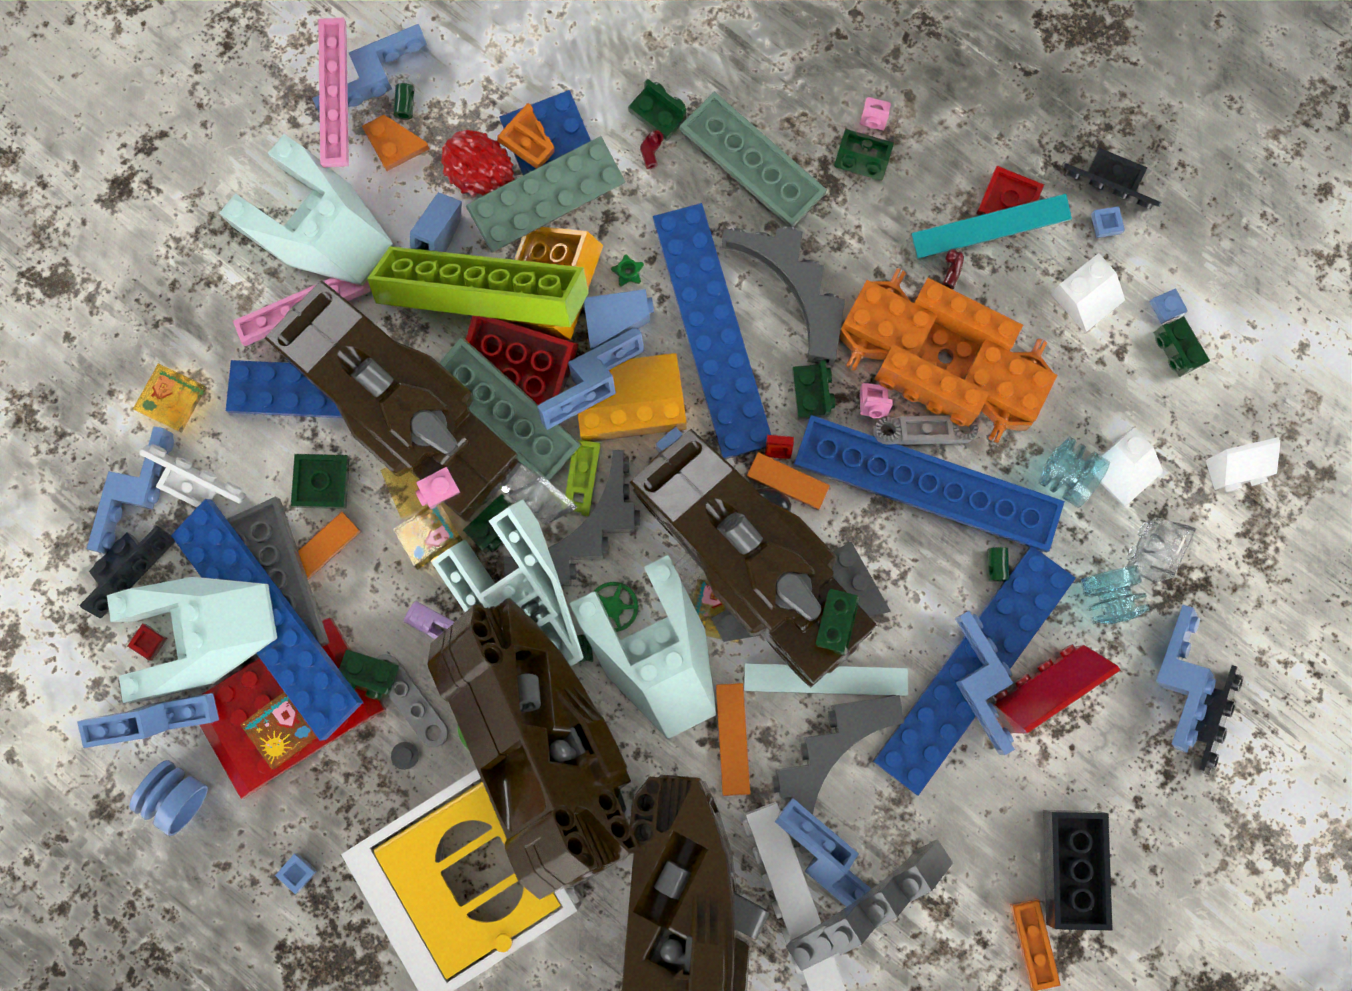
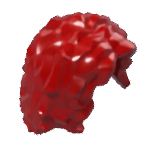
[441,130,515,197]

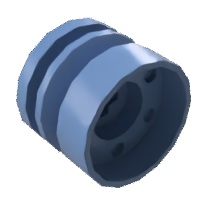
[129,760,208,836]

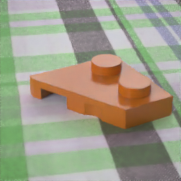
[497,103,554,169]
[362,115,430,171]

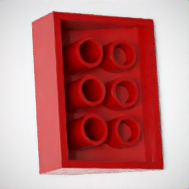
[465,315,579,405]
[991,644,1121,734]

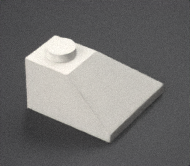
[1087,428,1163,507]

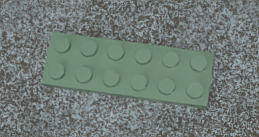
[680,91,827,227]
[466,136,626,253]
[440,338,582,484]

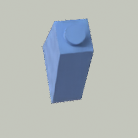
[410,192,462,252]
[584,289,654,350]

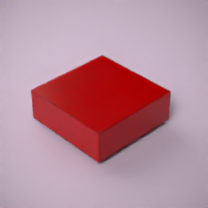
[765,435,794,459]
[127,623,168,661]

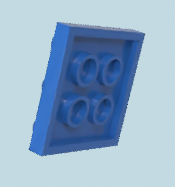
[499,90,591,175]

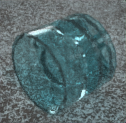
[1038,436,1110,508]
[1080,565,1151,625]

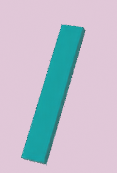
[911,194,1072,259]

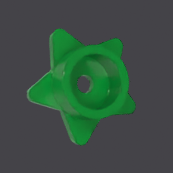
[611,254,644,287]

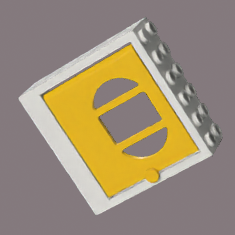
[341,769,582,991]

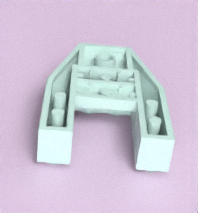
[219,134,395,286]
[431,499,583,666]
[569,555,717,739]
[107,577,277,703]

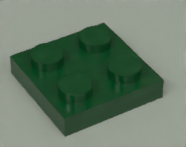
[291,454,350,509]

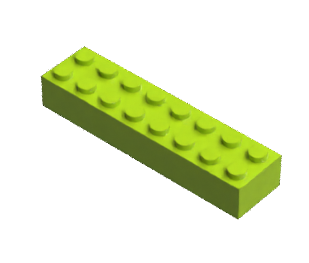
[367,246,589,327]

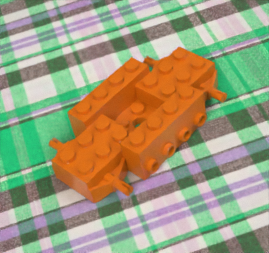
[839,268,1058,443]

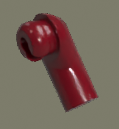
[640,130,664,169]
[942,249,964,290]

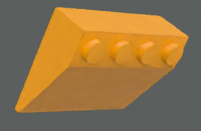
[501,227,603,340]
[575,353,687,442]

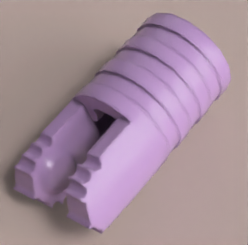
[404,601,454,639]

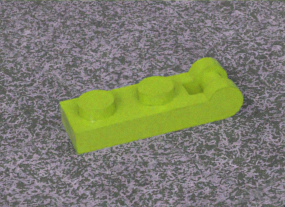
[563,440,601,517]

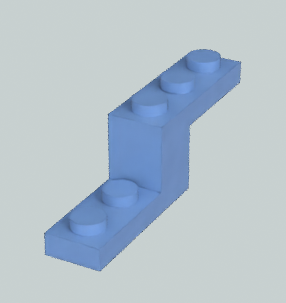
[312,24,427,113]
[537,327,644,430]
[87,426,174,554]
[1156,605,1216,753]
[955,611,1015,755]
[77,693,219,748]
[775,798,871,907]

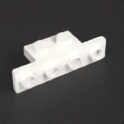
[139,444,246,507]

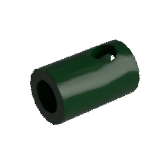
[394,83,415,120]
[988,547,1009,582]

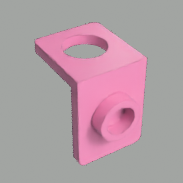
[860,97,891,131]

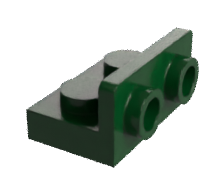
[628,78,686,141]
[834,129,894,181]
[1153,316,1210,377]
[792,360,835,420]
[463,493,512,554]
[816,589,860,656]
[339,649,399,700]

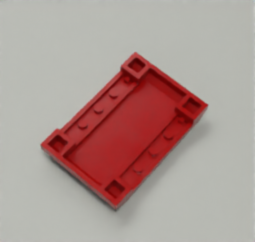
[200,618,386,799]

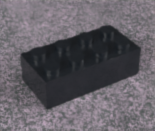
[1043,810,1113,931]

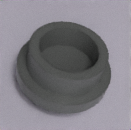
[391,742,419,770]

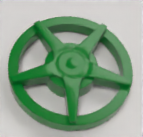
[593,582,639,632]

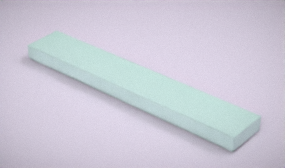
[744,663,908,696]

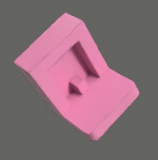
[860,383,893,418]
[415,467,460,509]

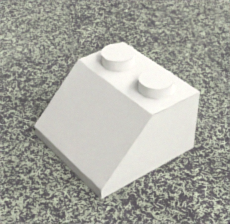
[1051,253,1125,333]
[1205,437,1280,492]

